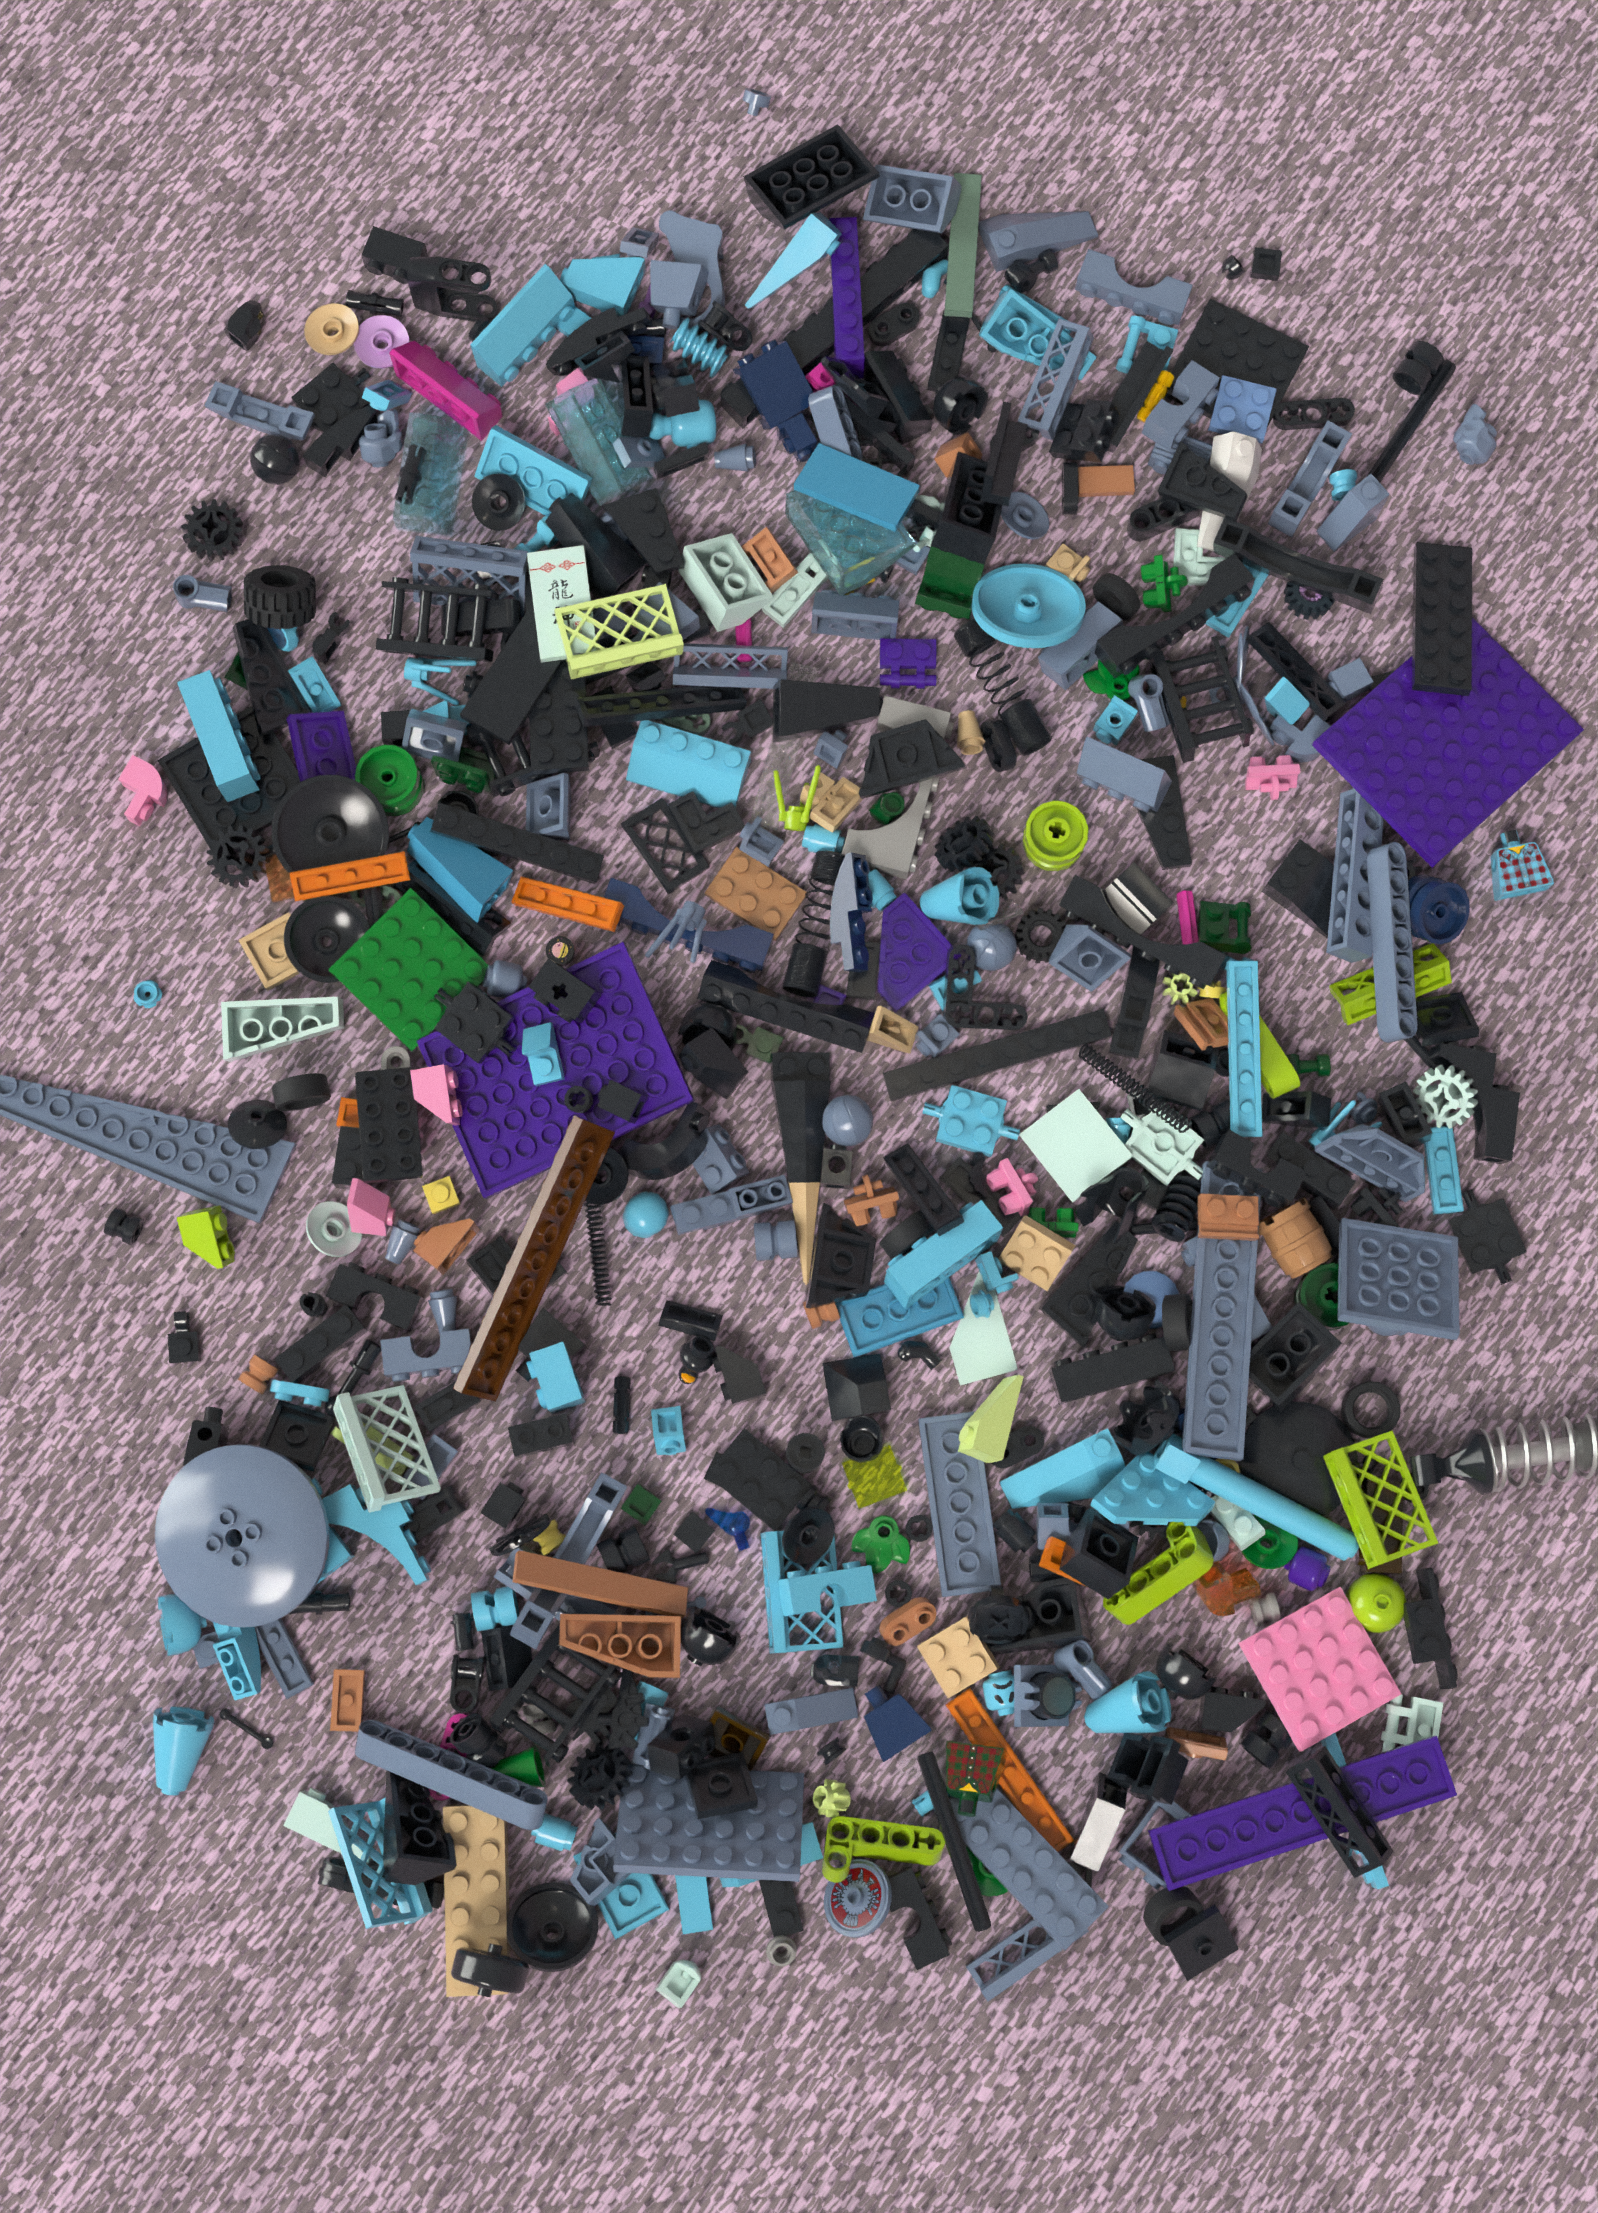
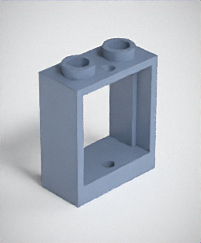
[1116,1801,1191,1890]

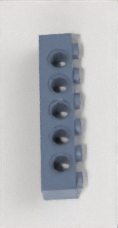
[1326,788,1384,963]

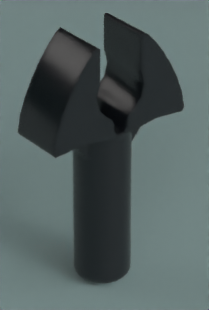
[652,1549,709,1582]

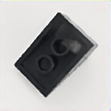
[1262,839,1334,939]
[1249,1302,1342,1412]

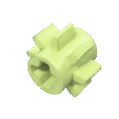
[1162,973,1198,1005]
[813,1779,851,1818]

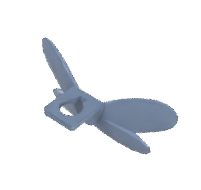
[1209,626,1274,746]

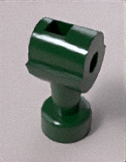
[869,792,905,825]
[1286,1053,1331,1077]

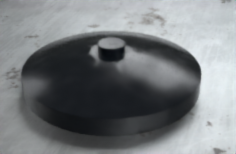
[272,774,389,874]
[1238,1401,1358,1516]

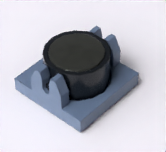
[1014,1665,1082,1727]

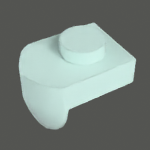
[655,1960,701,2008]

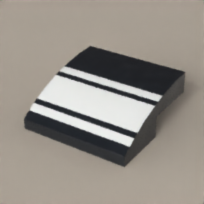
[1105,862,1174,935]

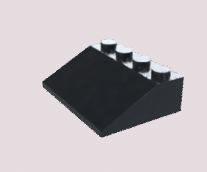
[743,124,880,230]

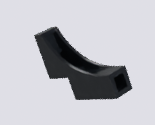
[1429,1041,1520,1164]

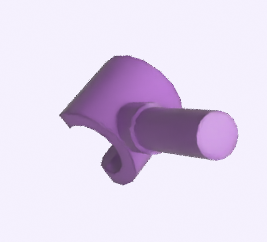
[638,284,656,318]

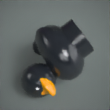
[678,1336,714,1384]

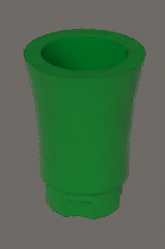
[491,1745,546,1788]

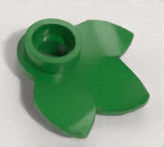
[1083,660,1140,701]
[851,1515,910,1574]

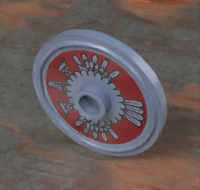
[824,1859,892,1938]

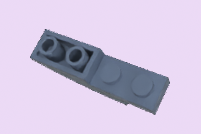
[670,1175,793,1235]

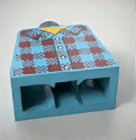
[1490,830,1554,901]

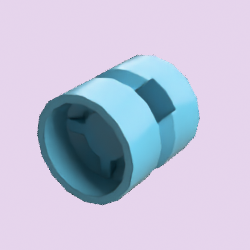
[471,1586,519,1631]

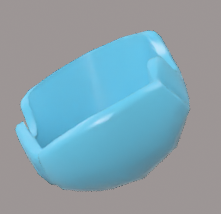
[622,1191,669,1238]

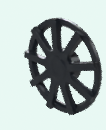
[489,1514,551,1556]

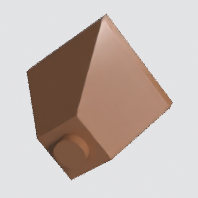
[413,1218,480,1275]

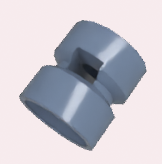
[753,1220,798,1261]

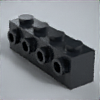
[1049,1333,1175,1405]

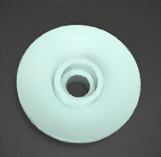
[306,1201,362,1257]

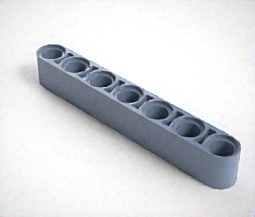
[1367,842,1417,1043]
[355,1720,548,1830]

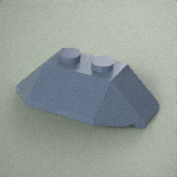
[1314,1125,1425,1203]

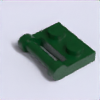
[1198,901,1252,954]

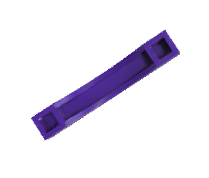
[829,217,865,378]

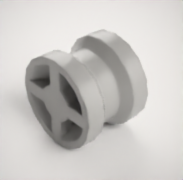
[1249,1592,1281,1627]

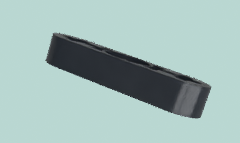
[1273,398,1355,430]

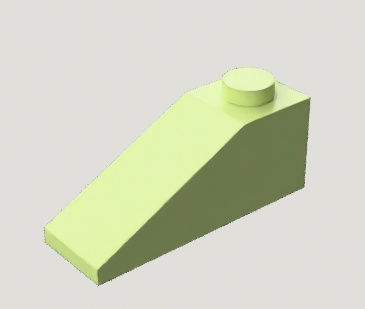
[958,1374,1024,1463]

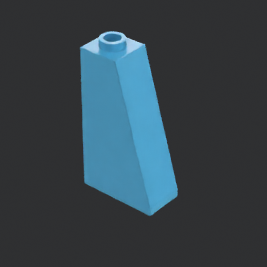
[407,817,513,922]

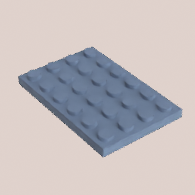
[613,1764,804,1882]

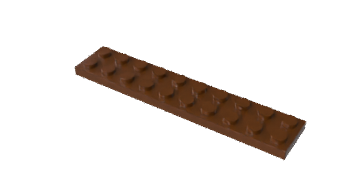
[453,1115,615,1402]

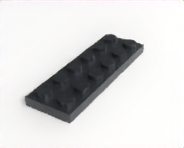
[1412,542,1472,696]

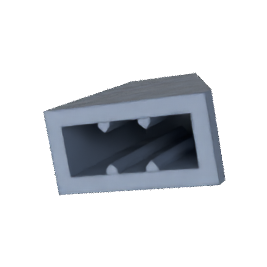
[1316,474,1390,552]

